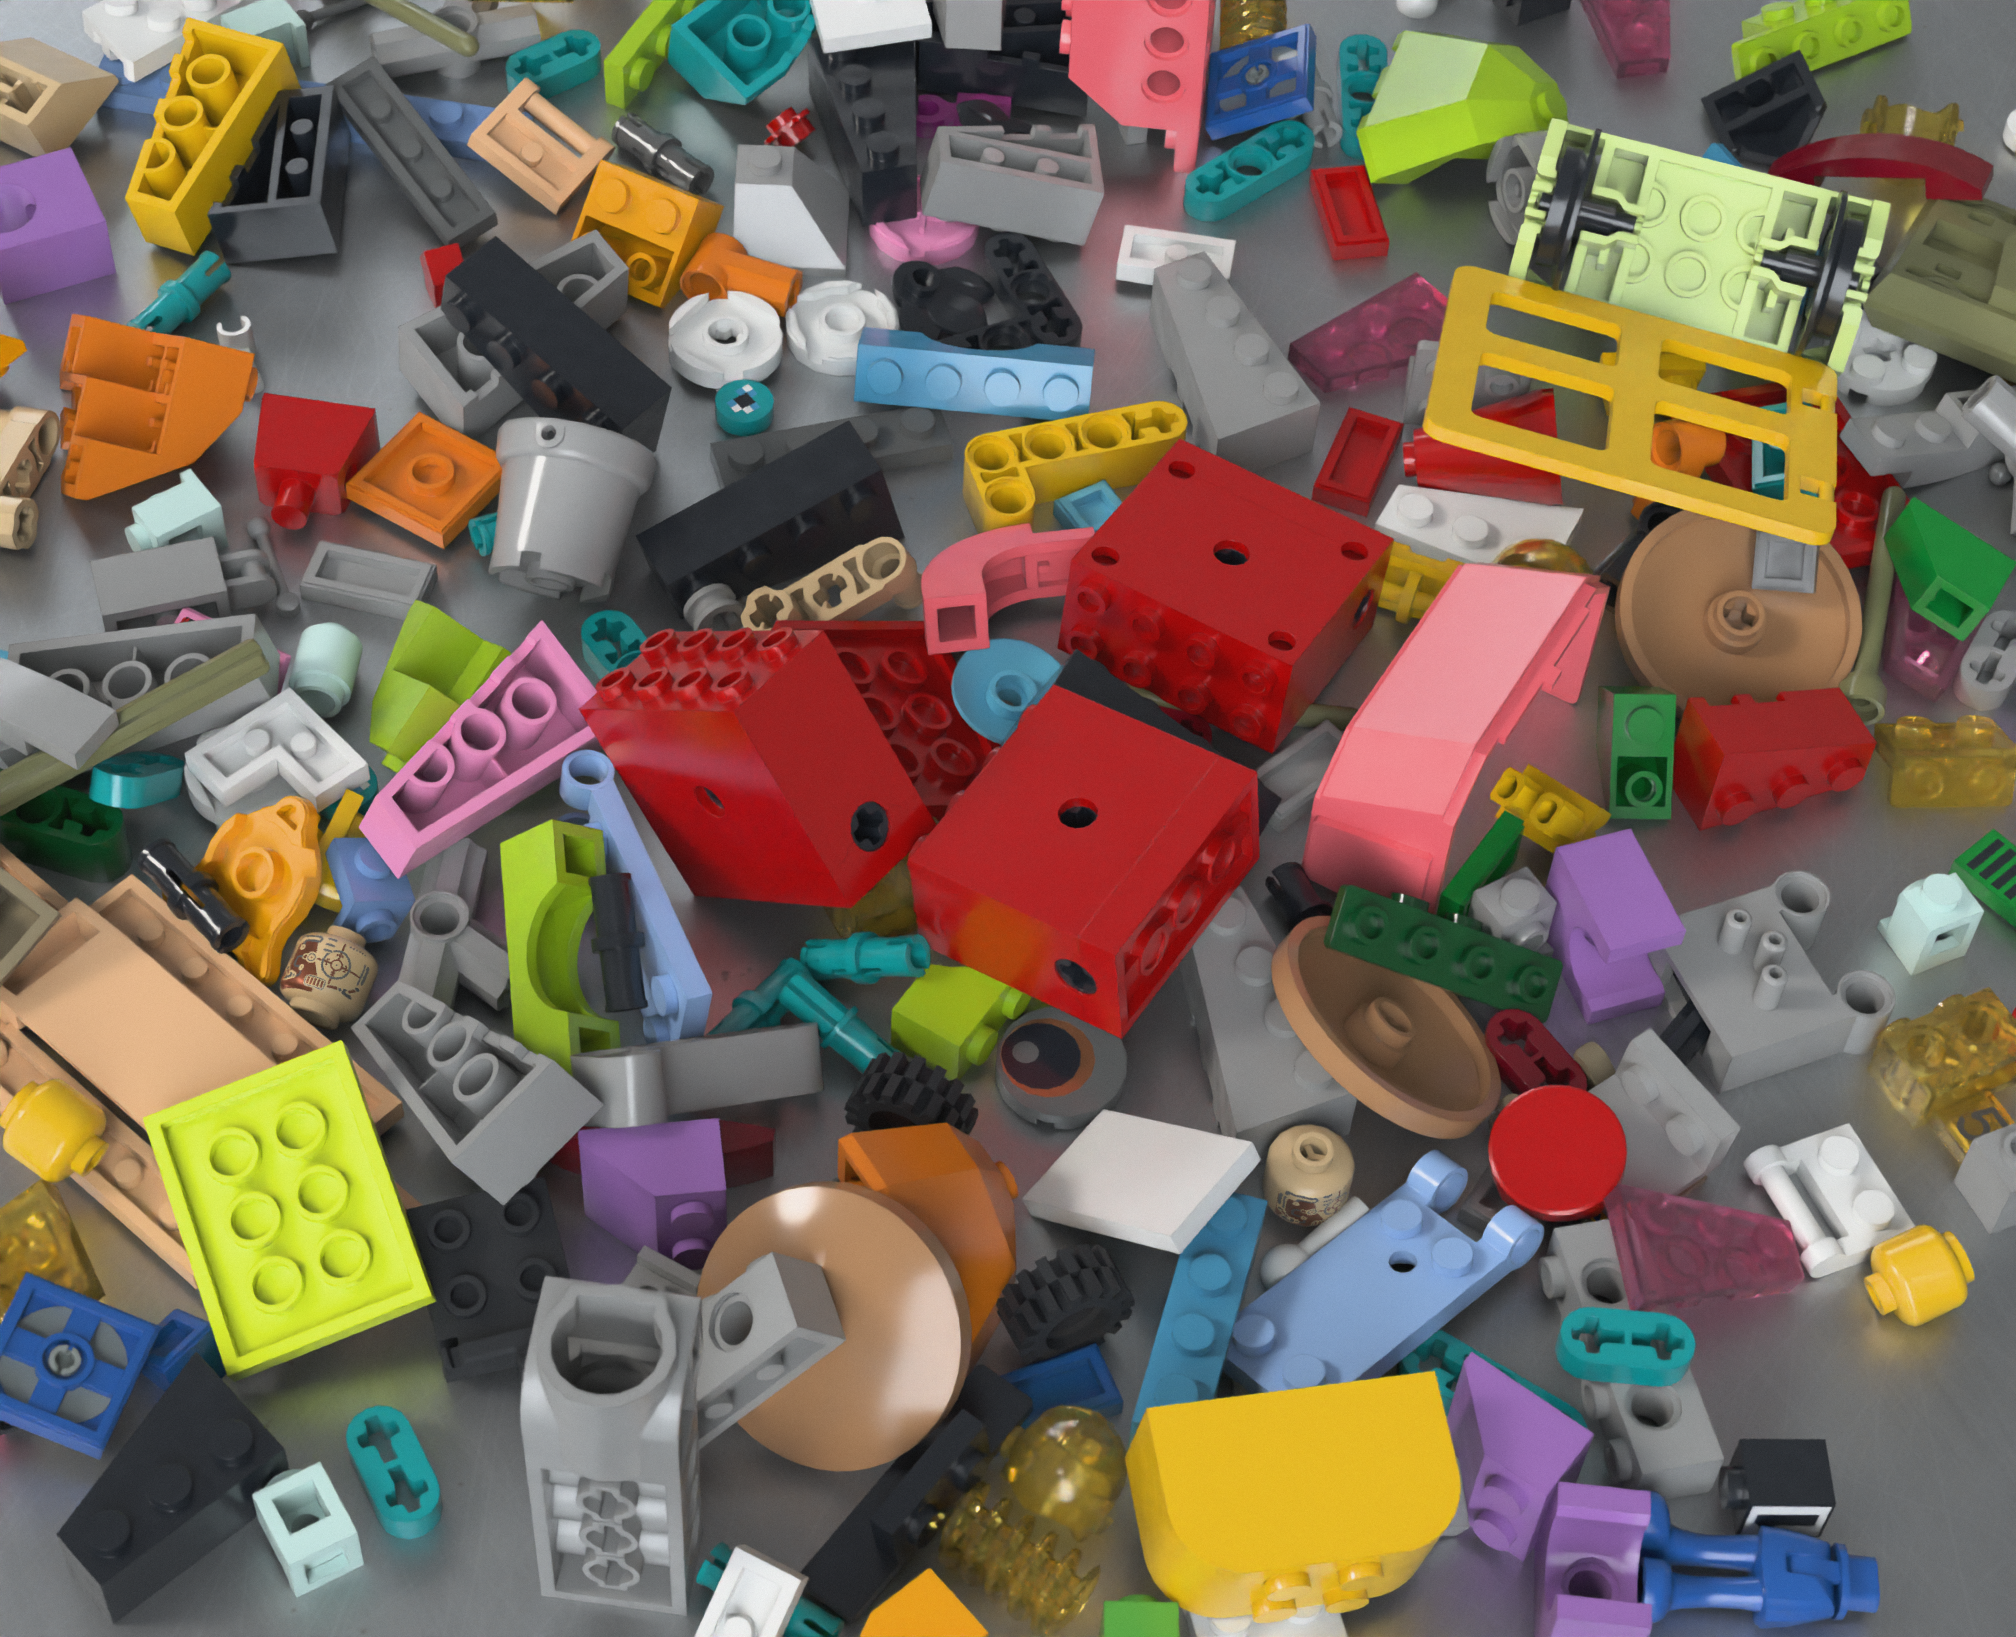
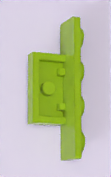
[1731,0,1912,81]

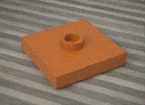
[345,411,502,549]

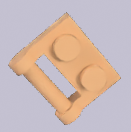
[467,77,615,215]

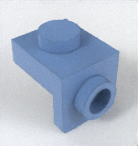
[325,838,416,943]

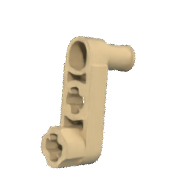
[0,406,60,550]
[740,537,922,631]

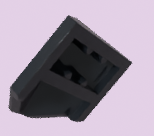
[1701,49,1827,166]

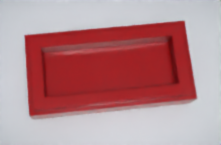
[1309,165,1390,261]
[1311,407,1404,517]

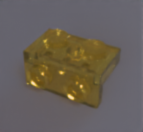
[1873,715,2016,808]
[0,1178,106,1324]

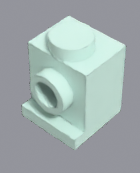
[221,0,311,70]
[125,469,228,552]
[1876,872,1984,976]
[252,1462,364,1598]

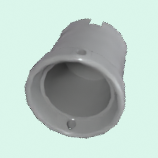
[488,417,657,603]

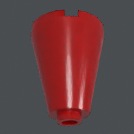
[1403,388,1563,505]

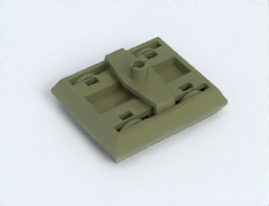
[1862,198,2016,383]

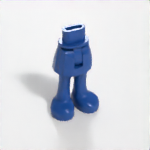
[1637,1490,1880,1628]

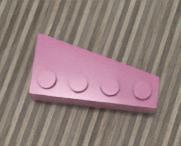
[359,620,602,879]

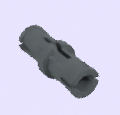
[611,112,714,195]

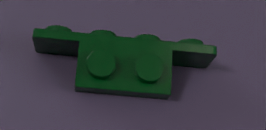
[1324,884,1563,1023]

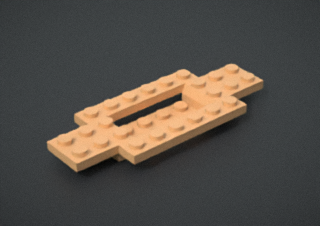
[0,843,423,1289]

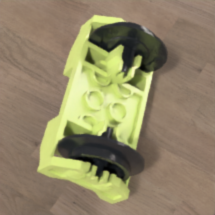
[1508,118,1891,378]

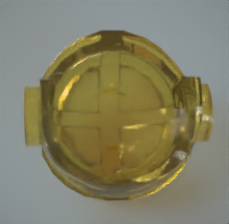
[1859,95,1964,187]
[999,1404,1127,1543]

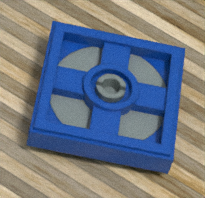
[1205,23,1317,141]
[0,1272,161,1460]

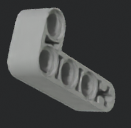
[570,1022,825,1128]

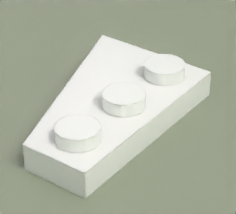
[1374,485,1584,570]

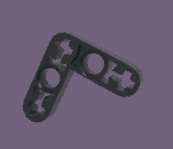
[937,232,1083,350]

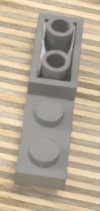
[1839,386,2016,488]

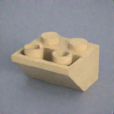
[0,37,119,157]

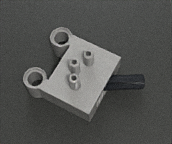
[1648,870,1896,1094]

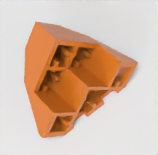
[59,314,258,501]
[837,1123,1019,1377]

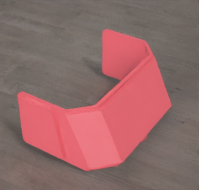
[1302,562,1610,915]

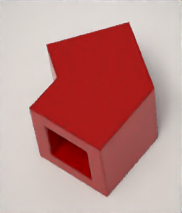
[419,243,463,308]

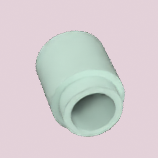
[288,622,363,718]

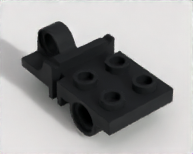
[406,1177,571,1385]

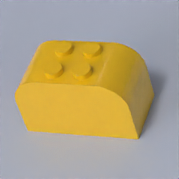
[1125,1371,1461,1623]

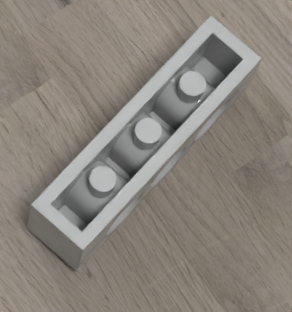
[1539,1215,1724,1500]
[696,1252,846,1449]

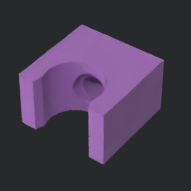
[0,147,116,305]
[1545,828,1686,1025]
[1533,1482,1652,1637]

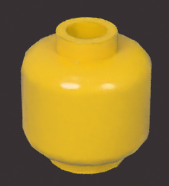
[0,1079,109,1183]
[1864,1224,1975,1327]

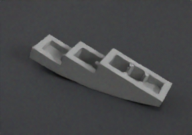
[0,657,119,770]

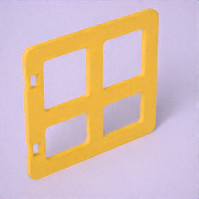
[1422,266,1837,546]

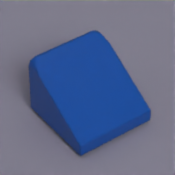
[141,1309,227,1392]

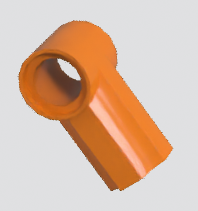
[679,232,803,318]
[1630,418,1726,520]

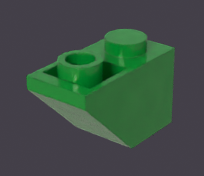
[1883,496,2016,642]
[1596,686,1676,819]

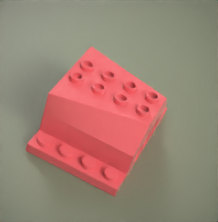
[1060,0,1216,173]

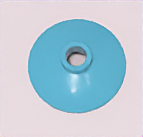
[951,638,1061,744]

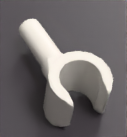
[216,316,265,393]

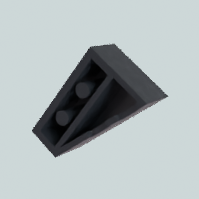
[914,0,1088,117]
[207,85,351,264]
[56,1352,289,1625]

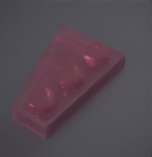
[1604,1184,1805,1312]

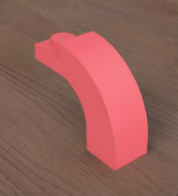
[921,523,1095,655]

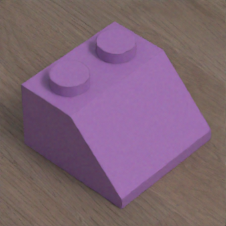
[578,1118,727,1270]
[1447,1352,1594,1562]

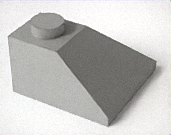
[733,144,850,277]

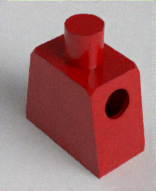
[254,393,381,530]

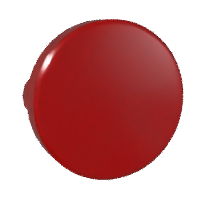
[1488,1085,1627,1222]

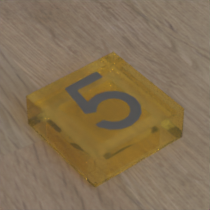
[1928,1087,2015,1166]

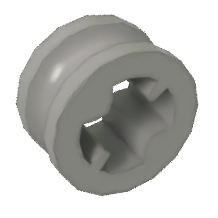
[683,583,744,631]

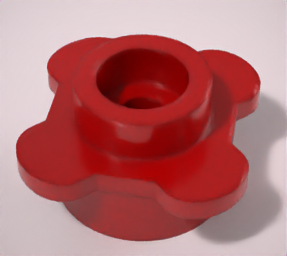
[764,107,816,147]

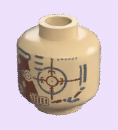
[280,926,379,1030]
[1262,1124,1355,1227]

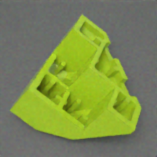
[1356,30,1569,184]
[369,600,512,774]

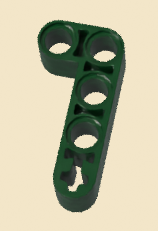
[0,768,133,884]

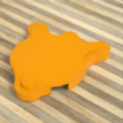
[162,796,322,988]

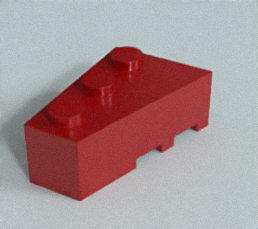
[1672,687,1877,831]

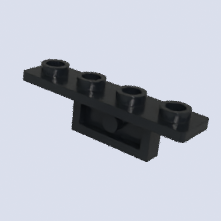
[800,1364,1034,1623]

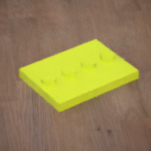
[143,1040,437,1382]

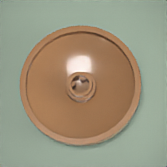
[1615,510,1862,720]
[1271,916,1501,1139]
[697,1181,972,1471]

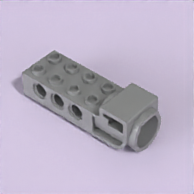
[520,1276,703,1616]

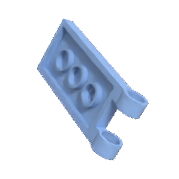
[557,750,713,1044]
[1223,1150,1544,1394]

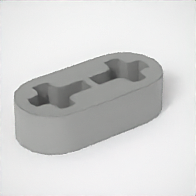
[1952,610,2016,711]

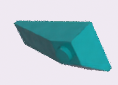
[667,0,817,105]

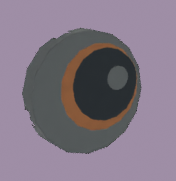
[995,1006,1128,1130]

